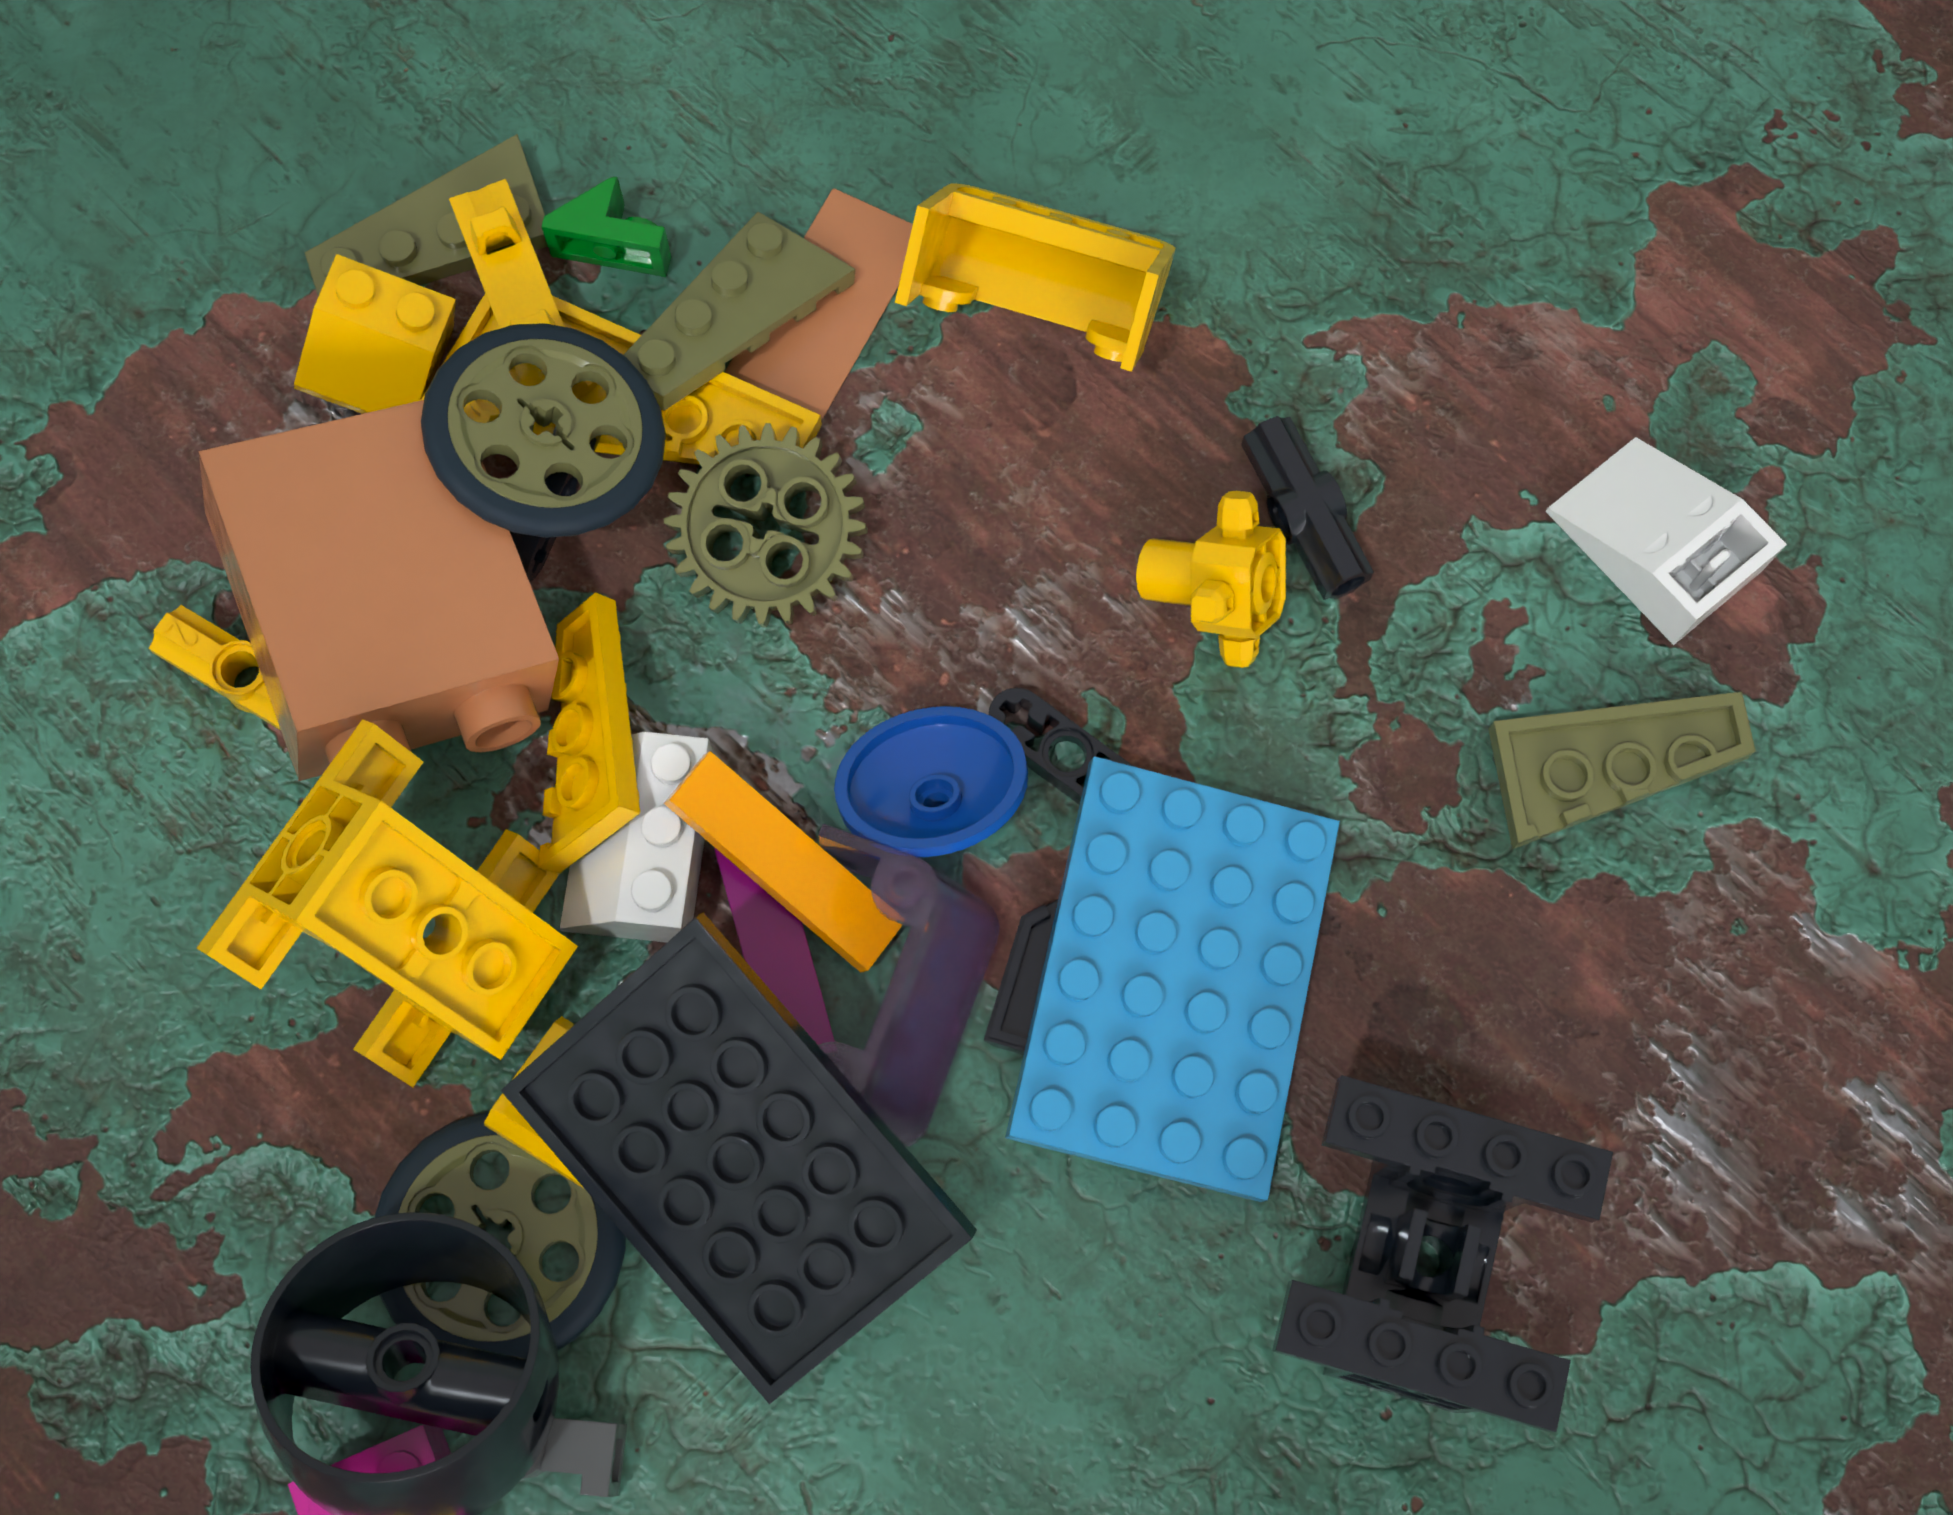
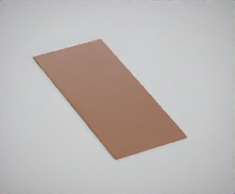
[725,189,913,419]

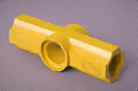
[149,605,281,730]

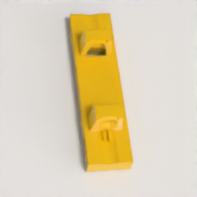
[449,179,590,397]

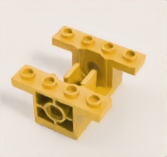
[197,719,578,1087]

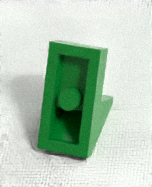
[541,176,672,277]

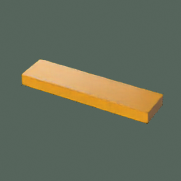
[663,751,906,973]

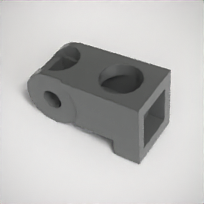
[522,1418,627,1497]

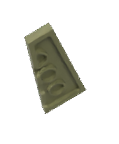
[305,134,548,296]

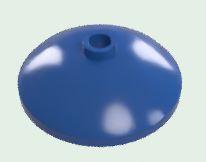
[834,706,1028,857]

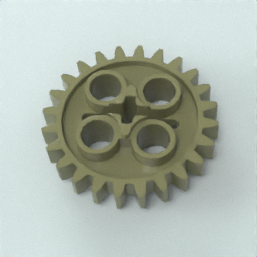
[664,423,868,627]

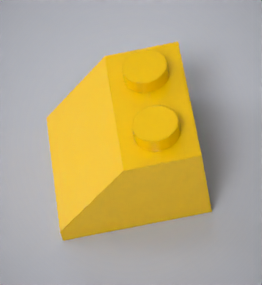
[294,254,456,414]

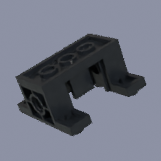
[1272,1075,1613,1432]

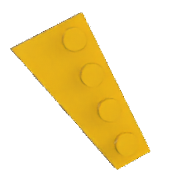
[538,592,640,874]

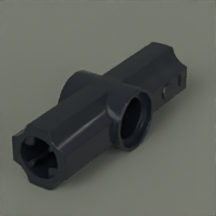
[1241,416,1374,600]

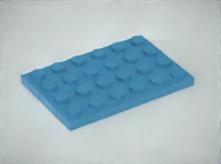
[1005,756,1340,1202]

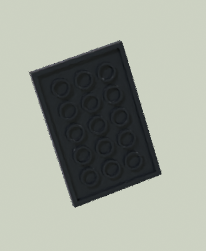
[500,912,977,1405]

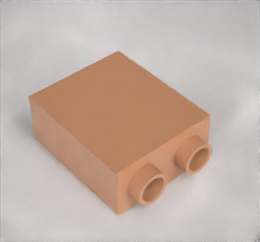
[199,400,559,781]

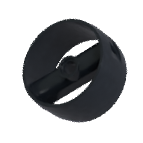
[250,1212,559,1515]

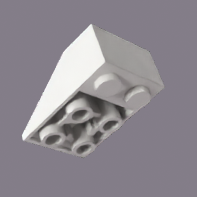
[1545,437,1787,645]

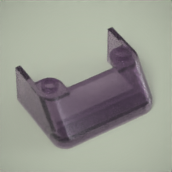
[818,824,1000,1147]

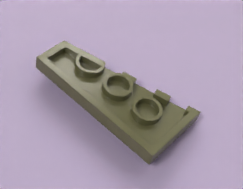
[624,212,855,411]
[1488,692,1756,849]

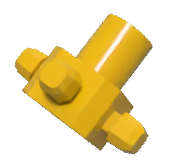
[1136,491,1286,668]

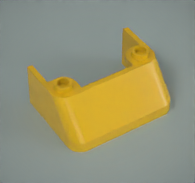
[895,183,1176,372]

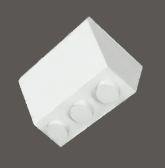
[560,732,714,943]

